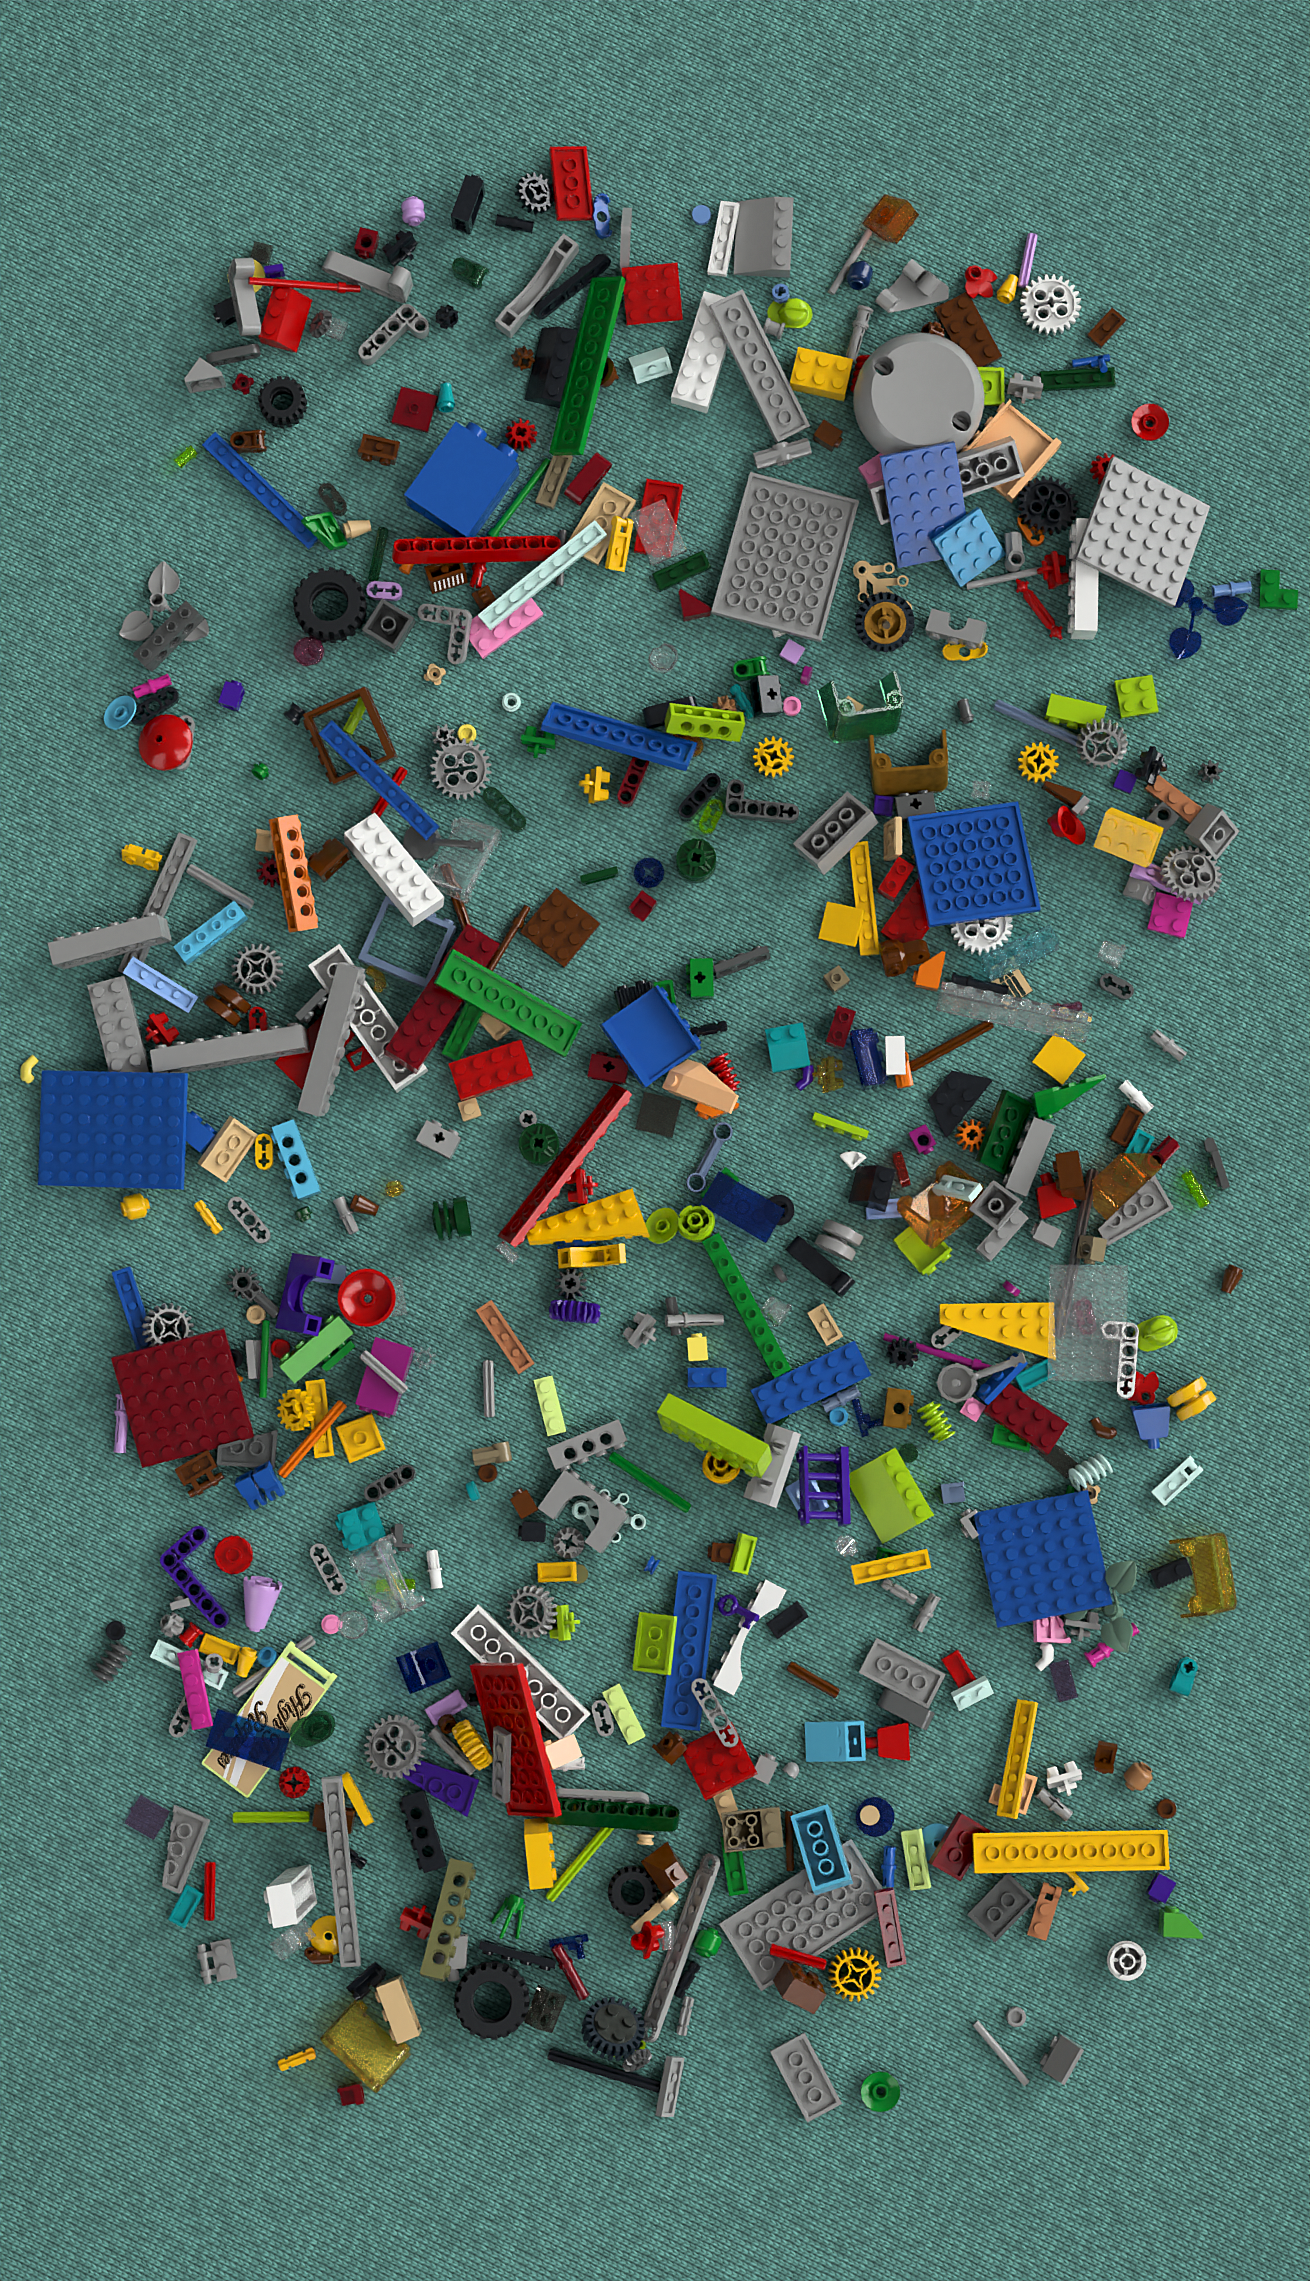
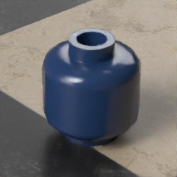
[846,261,873,290]

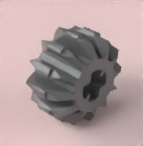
[555,1268,587,1300]

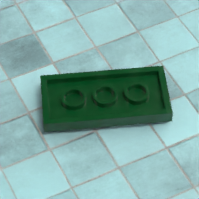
[975,1089,1032,1175]

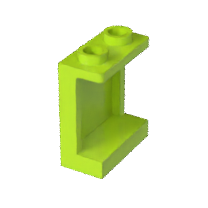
[892,1215,952,1276]

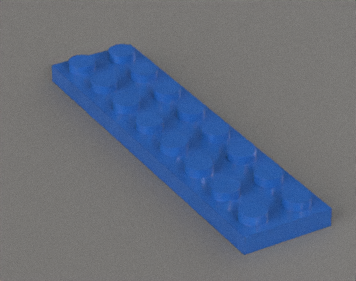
[541,702,697,771]
[661,1570,717,1731]

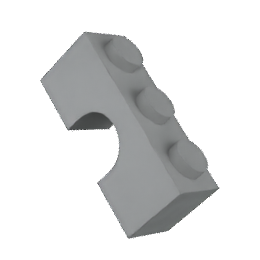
[925,609,987,650]
[975,1209,1029,1262]

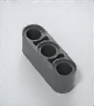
[364,1465,416,1502]
[876,1687,935,1731]

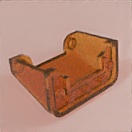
[897,1160,984,1249]

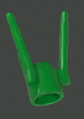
[491,1893,526,1939]

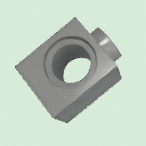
[1030,1221,1062,1249]
[753,1753,778,1784]

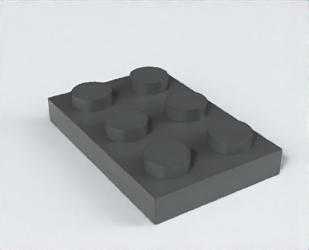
[295,988,328,1024]
[967,1873,1036,1942]

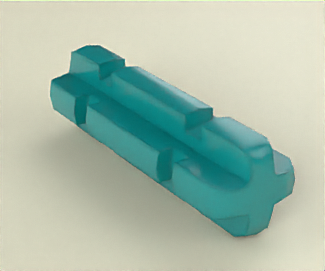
[730,684,754,719]

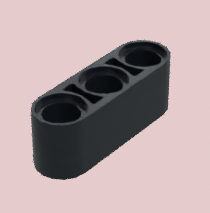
[642,696,697,729]
[678,773,721,822]

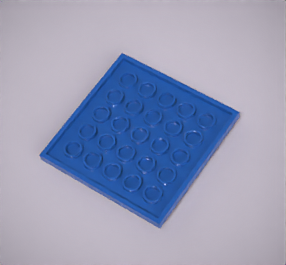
[906,801,1041,928]
[974,1490,1113,1628]

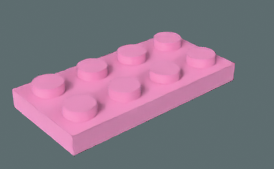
[460,598,544,659]

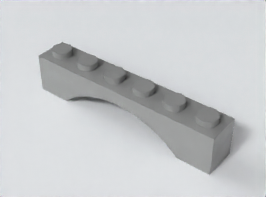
[495,233,579,339]

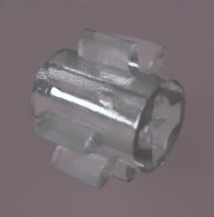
[413,1347,436,1370]
[835,1534,858,1558]

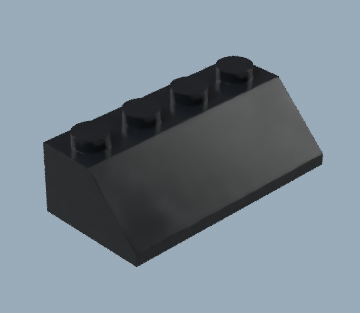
[524,326,578,408]

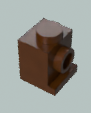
[652,1731,688,1765]

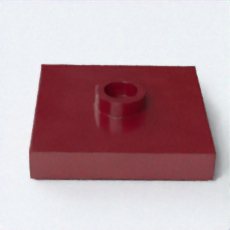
[391,386,438,433]

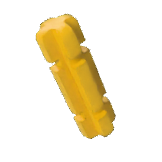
[194,1200,223,1235]
[278,2047,316,2071]

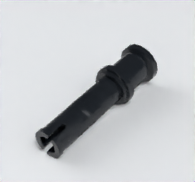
[950,972,1009,997]

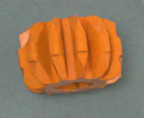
[955,1119,986,1152]

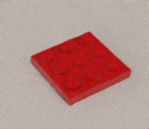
[621,262,683,325]
[683,1722,758,1801]

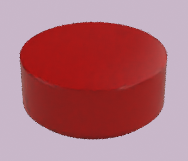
[271,1339,291,1358]

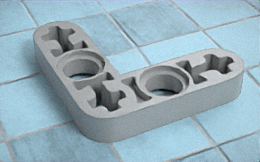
[620,208,632,276]
[418,604,472,664]

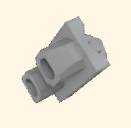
[1007,373,1044,404]
[623,1312,657,1349]
[1063,1611,1101,1642]

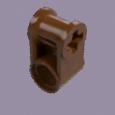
[230,430,267,453]

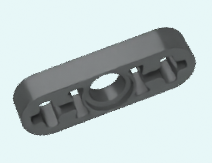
[206,344,261,367]

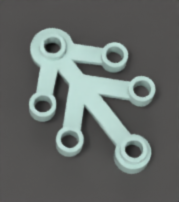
[572,1489,646,1543]

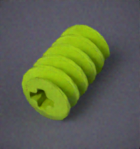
[917,1401,955,1444]

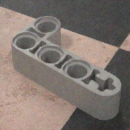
[228,258,261,336]
[358,304,430,365]

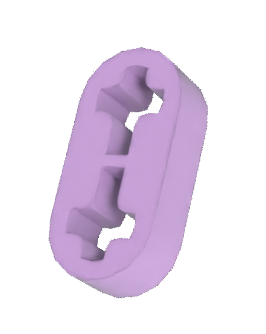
[366,581,403,601]

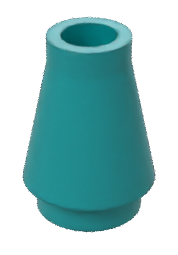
[437,383,455,413]

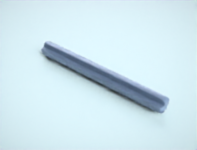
[994,700,1078,747]

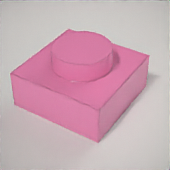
[960,1397,986,1422]

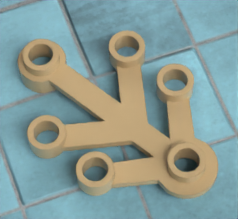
[853,561,912,609]

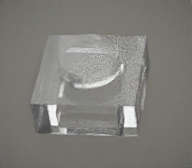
[324,317,348,342]

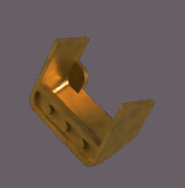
[868,729,948,796]

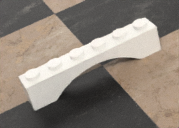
[711,1579,786,1695]

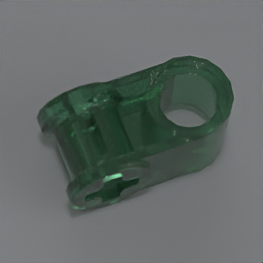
[452,257,489,289]

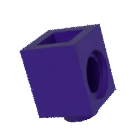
[218,680,245,712]
[1146,1872,1176,1904]

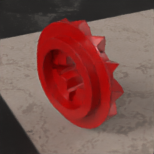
[278,1767,310,1798]

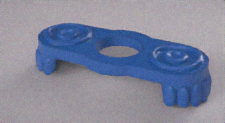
[592,193,612,239]

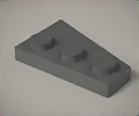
[217,1430,278,1469]

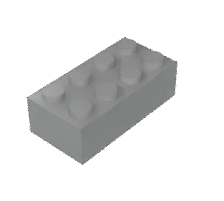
[793,791,878,875]

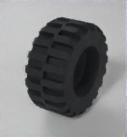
[293,567,367,644]
[454,1961,530,2040]

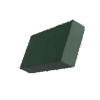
[580,866,619,886]

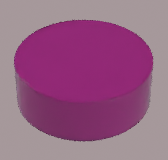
[800,666,813,686]
[1002,1280,1021,1297]

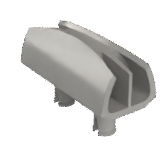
[743,1423,801,1508]

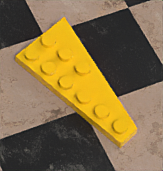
[526,1188,650,1245]
[939,1302,1056,1361]

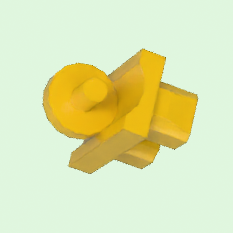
[579,766,610,804]

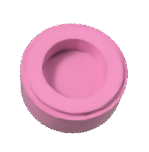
[783,696,801,716]

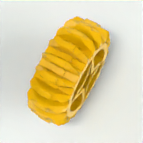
[452,1719,493,1770]
[828,1947,881,2002]

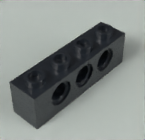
[399,1790,448,1873]

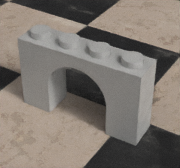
[538,1469,629,1553]

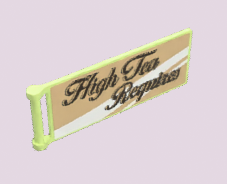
[202,1641,337,1798]

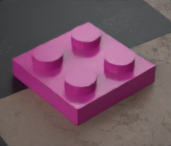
[1147,892,1193,939]

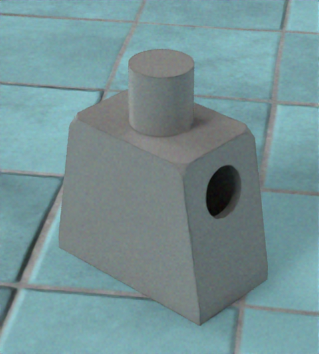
[434,1934,468,1982]

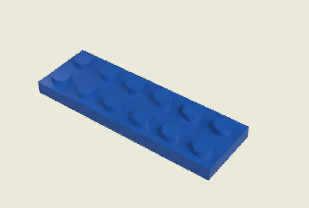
[750,1340,871,1425]

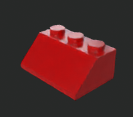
[258,286,313,353]

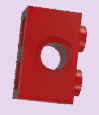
[877,857,915,902]

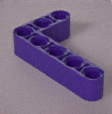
[160,1526,230,1628]

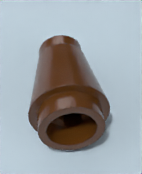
[349,1194,379,1216]
[1220,1264,1243,1294]

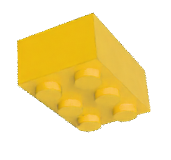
[790,347,853,401]
[1093,807,1164,868]

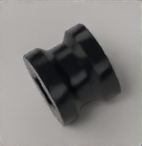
[283,702,306,726]

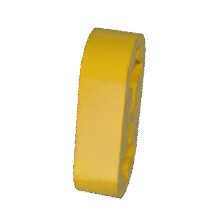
[255,1133,274,1171]

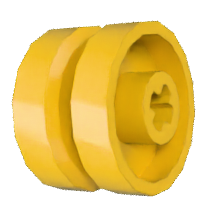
[1166,1376,1216,1422]

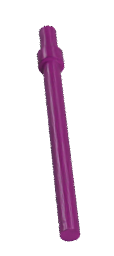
[883,1333,992,1371]

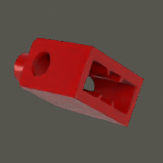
[1035,1172,1077,1220]
[865,1722,910,1761]

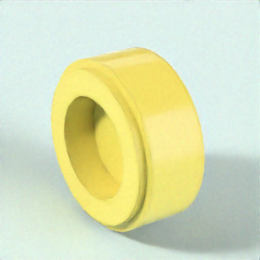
[457,724,477,744]

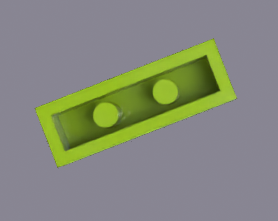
[1044,693,1107,729]

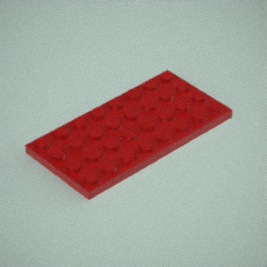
[470,1663,562,1817]

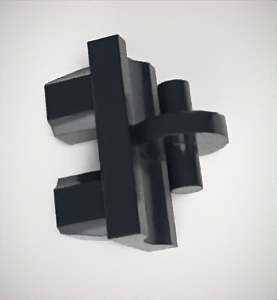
[382,230,418,267]
[1134,746,1168,786]

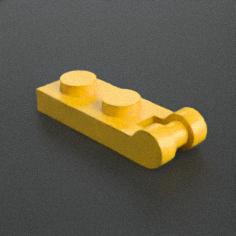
[605,516,633,572]

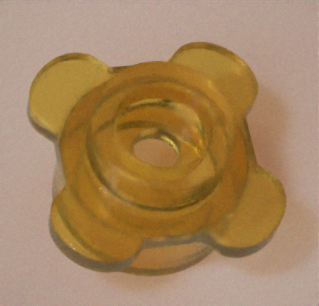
[385,1181,405,1197]

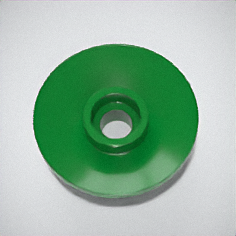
[861,2072,900,2112]

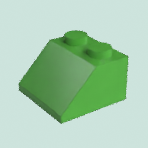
[1158,1905,1203,1939]

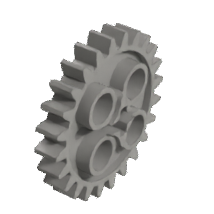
[430,738,492,800]
[1160,846,1222,903]
[364,1715,426,1779]

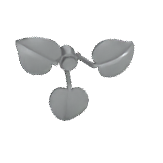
[119,561,209,642]

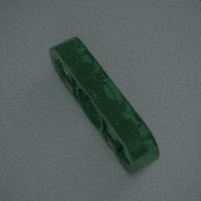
[483,787,526,832]

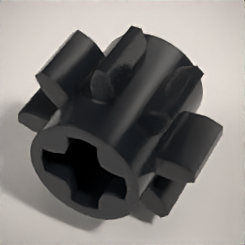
[435,305,458,329]

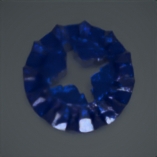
[634,858,664,888]

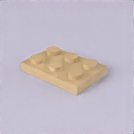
[198,1116,258,1183]

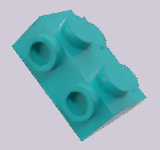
[335,1502,387,1551]

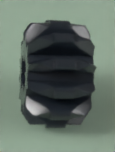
[886,1336,919,1370]

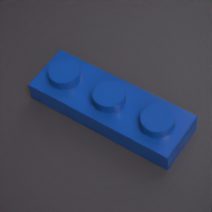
[975,1352,1028,1405]

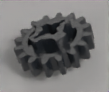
[515,172,554,215]

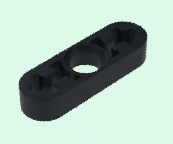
[131,687,179,726]

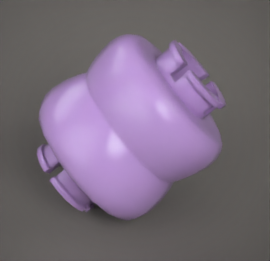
[401,196,425,226]

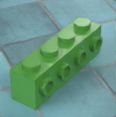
[278,1313,353,1384]

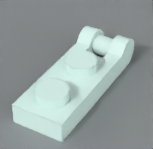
[932,1175,983,1202]
[1151,1455,1203,1506]

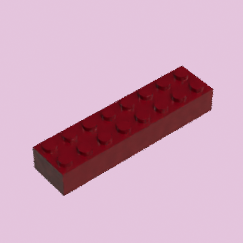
[384,923,500,1074]

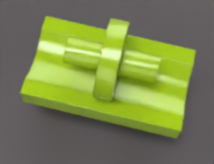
[549,1605,580,1641]

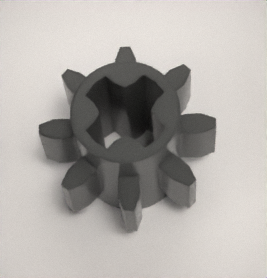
[1198,760,1223,785]

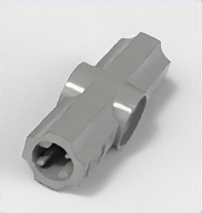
[753,438,812,470]

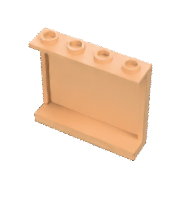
[960,399,1062,504]

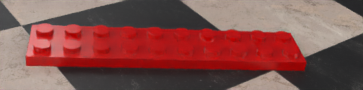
[498,1084,632,1248]

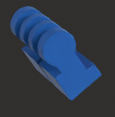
[235,1461,285,1510]

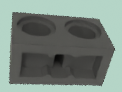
[1142,801,1180,837]

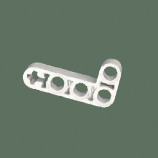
[1101,1321,1139,1399]

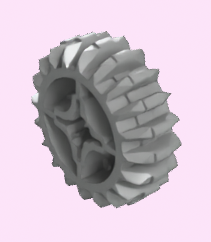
[1076,718,1128,769]
[232,944,283,995]
[142,1303,194,1347]
[506,1585,558,1638]

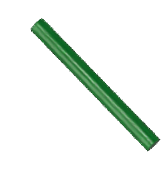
[259,1320,270,1398]

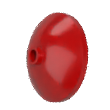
[138,714,193,771]
[338,1269,396,1327]

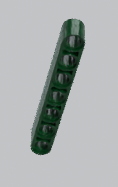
[544,1798,680,1832]

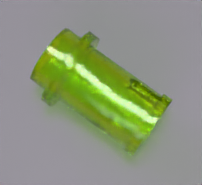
[173,445,198,469]

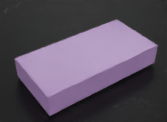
[425,1689,468,1726]

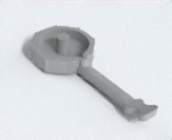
[936,1353,1026,1403]

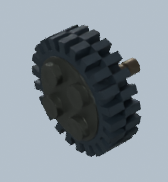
[581,1997,645,2061]

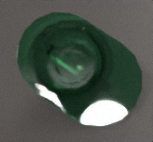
[290,1711,335,1748]

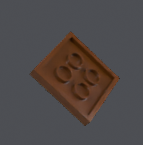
[520,888,601,968]

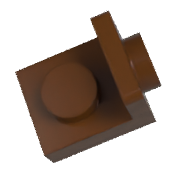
[707,1542,735,1563]

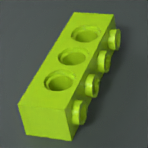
[664,703,745,742]

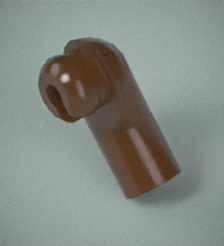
[1090,1417,1117,1440]
[304,1947,333,1964]

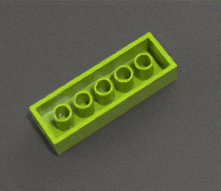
[657,1393,773,1479]

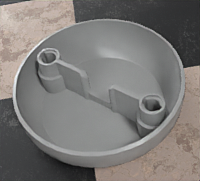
[853,332,985,455]

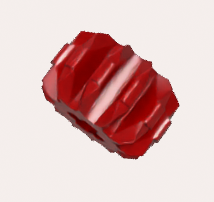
[505,418,537,451]
[1090,453,1115,484]

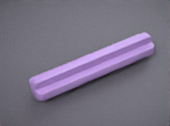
[1018,233,1038,288]

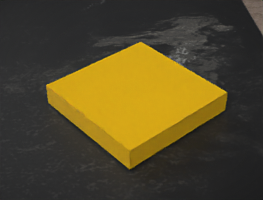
[818,901,865,947]
[1032,1032,1086,1085]
[336,1413,386,1463]

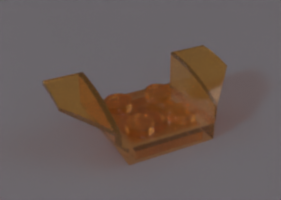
[1092,1153,1162,1220]

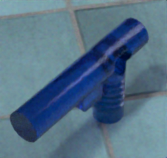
[852,1398,883,1437]
[549,1933,589,1959]

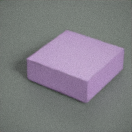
[779,639,805,666]

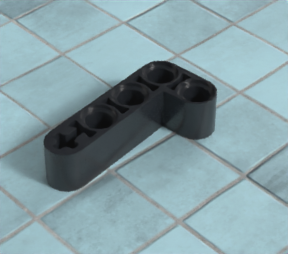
[785,1235,855,1298]

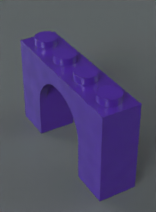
[275,1253,335,1336]

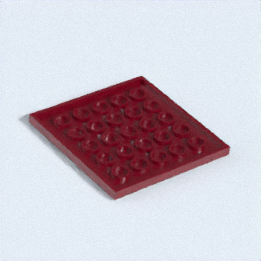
[111,1327,255,1468]

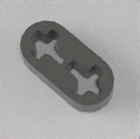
[1099,973,1134,1000]

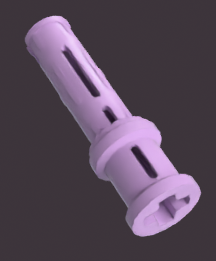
[113,1394,128,1453]

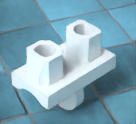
[1047,1761,1082,1796]

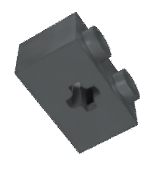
[894,790,936,823]

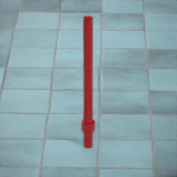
[248,277,361,294]

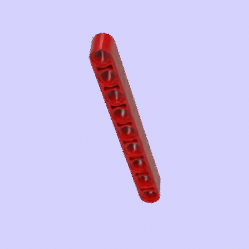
[392,535,560,564]

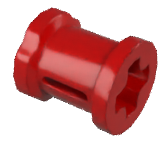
[178,1622,204,1648]

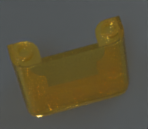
[320,1999,412,2093]

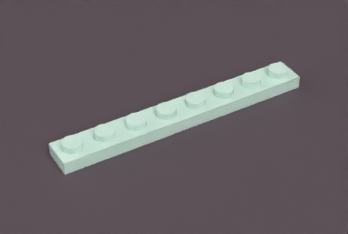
[478,520,607,631]

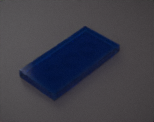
[699,1171,785,1243]
[206,1708,292,1771]

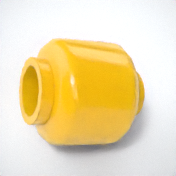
[120,1193,150,1220]

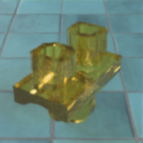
[812,1056,844,1093]

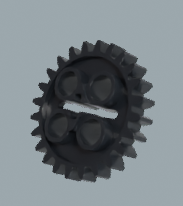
[1016,476,1078,536]

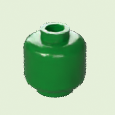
[693,1927,722,1958]

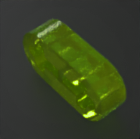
[699,799,724,835]

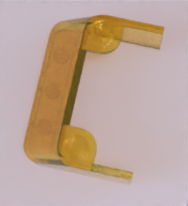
[1169,1533,1237,1618]

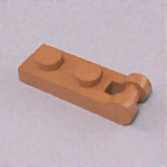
[1027,1882,1062,1941]

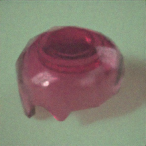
[294,637,324,666]

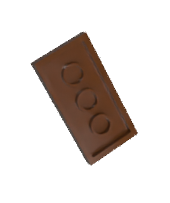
[934,292,1002,367]

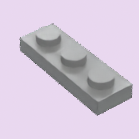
[655,2056,685,2117]

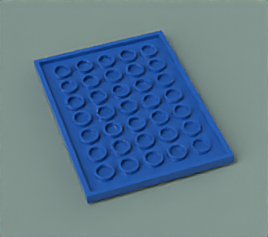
[38,1070,188,1190]

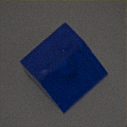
[396,1641,451,1694]

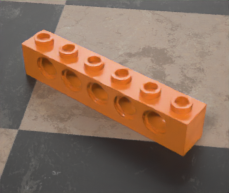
[269,814,318,933]

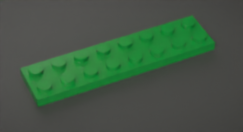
[434,949,582,1057]

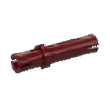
[550,1943,590,2001]

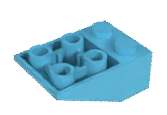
[805,1720,866,1762]

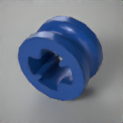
[643,1556,660,1575]

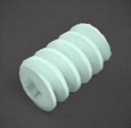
[1068,1453,1113,1492]

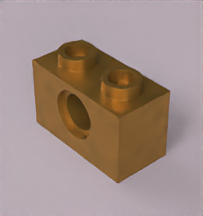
[883,1387,914,1429]

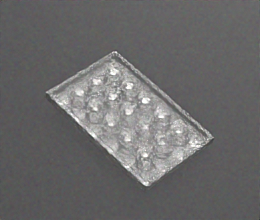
[1048,1264,1128,1382]

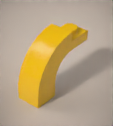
[557,1244,626,1269]

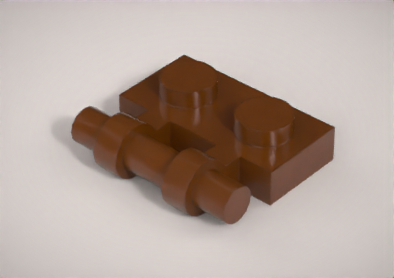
[174,1450,225,1498]

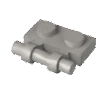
[197,1938,238,1985]

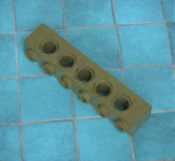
[420,1858,476,1982]

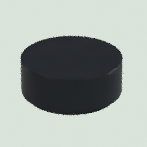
[106,1621,126,1640]

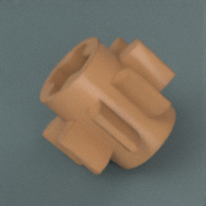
[712,695,736,711]

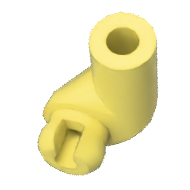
[20,1054,39,1084]

